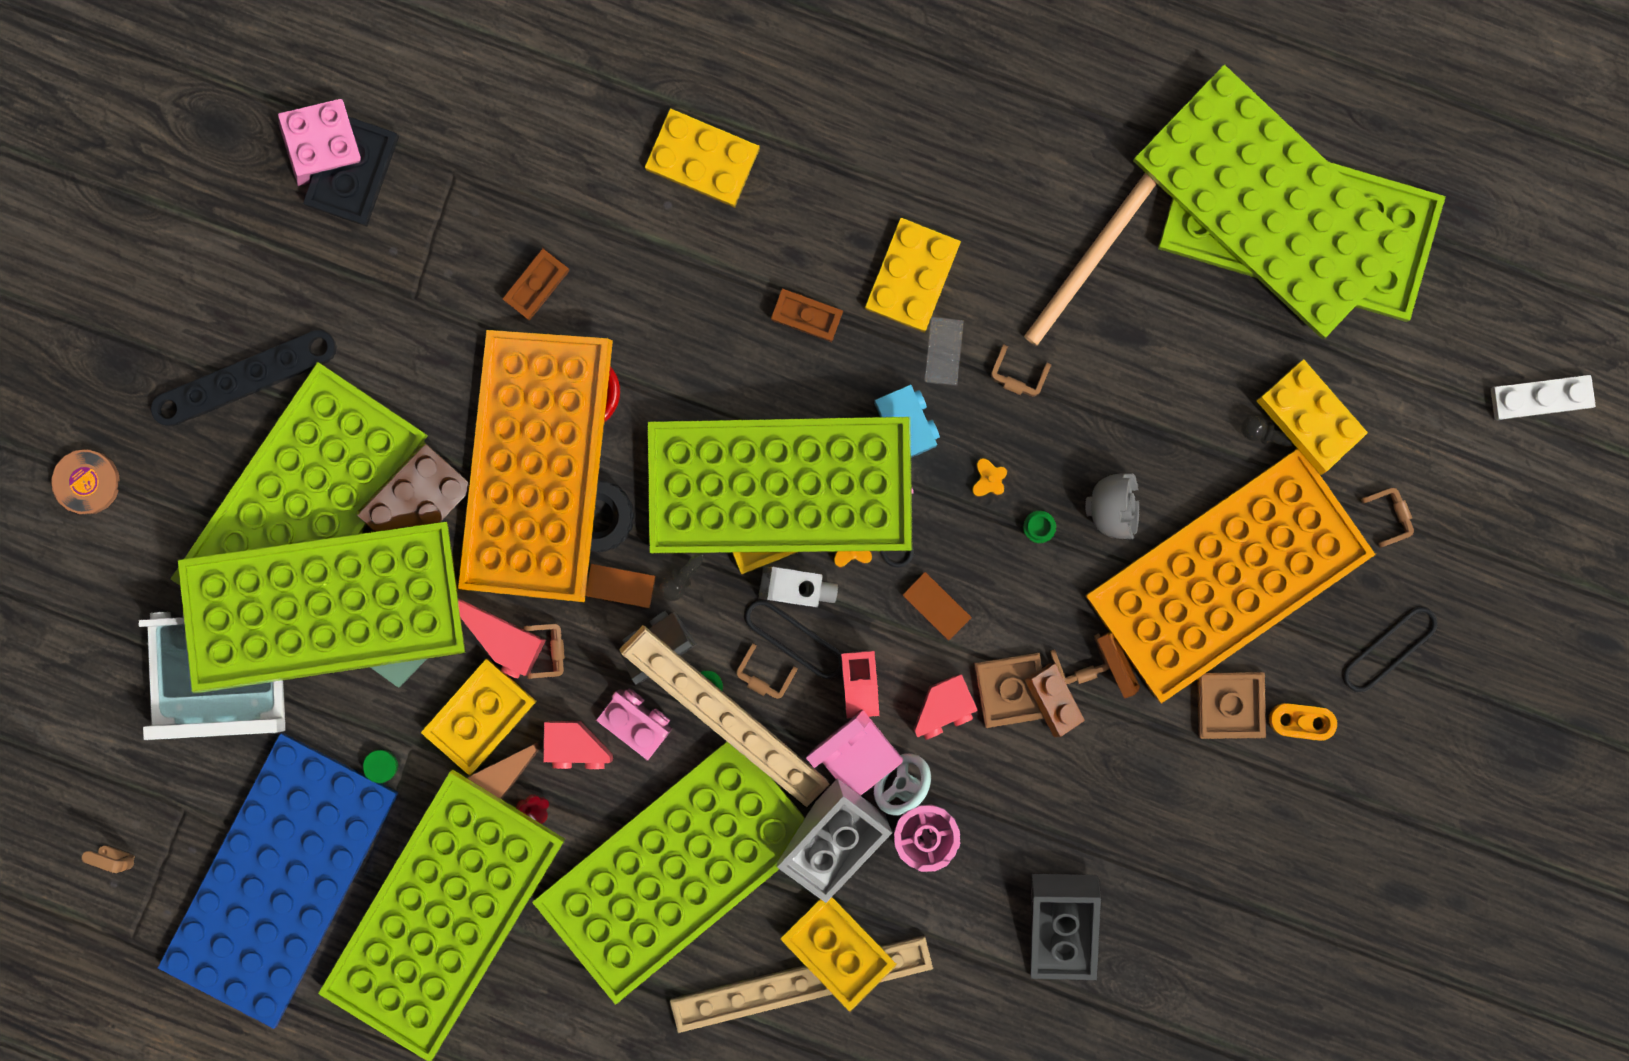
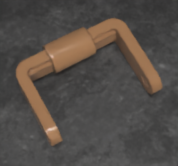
[991,344,1051,397]
[1361,488,1414,548]
[524,624,565,679]
[1050,634,1110,684]
[737,643,798,699]
[82,845,135,873]

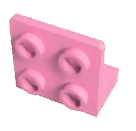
[278,99,360,186]
[596,688,673,760]
[806,710,903,796]

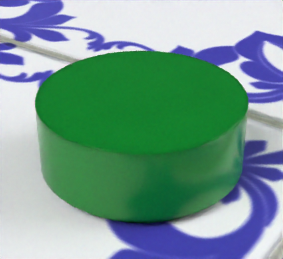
[363,750,398,783]

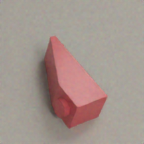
[458,598,546,679]

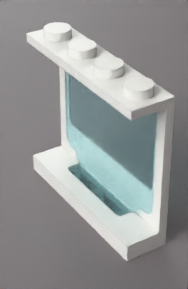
[139,612,285,740]

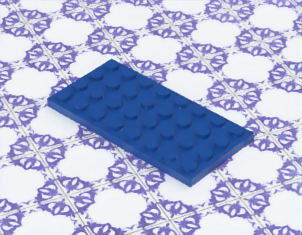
[158,733,398,1029]

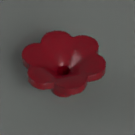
[516,794,549,824]

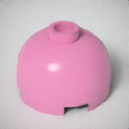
[894,804,960,872]

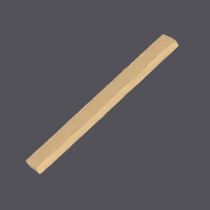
[619,625,829,807]
[670,935,933,1033]

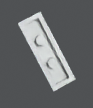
[1490,375,1596,420]

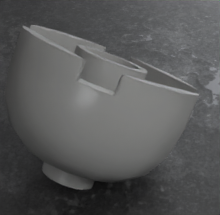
[1086,473,1139,539]

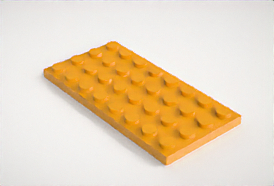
[458,330,613,602]
[1085,448,1376,704]

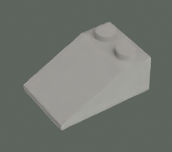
[776,778,892,903]

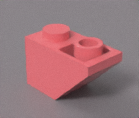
[841,650,879,719]
[913,673,978,740]
[544,721,613,769]

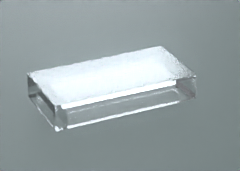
[924,317,964,386]

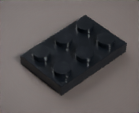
[303,117,399,227]

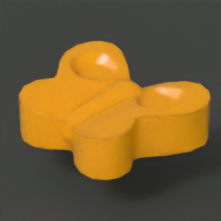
[972,458,1007,497]
[834,551,872,567]

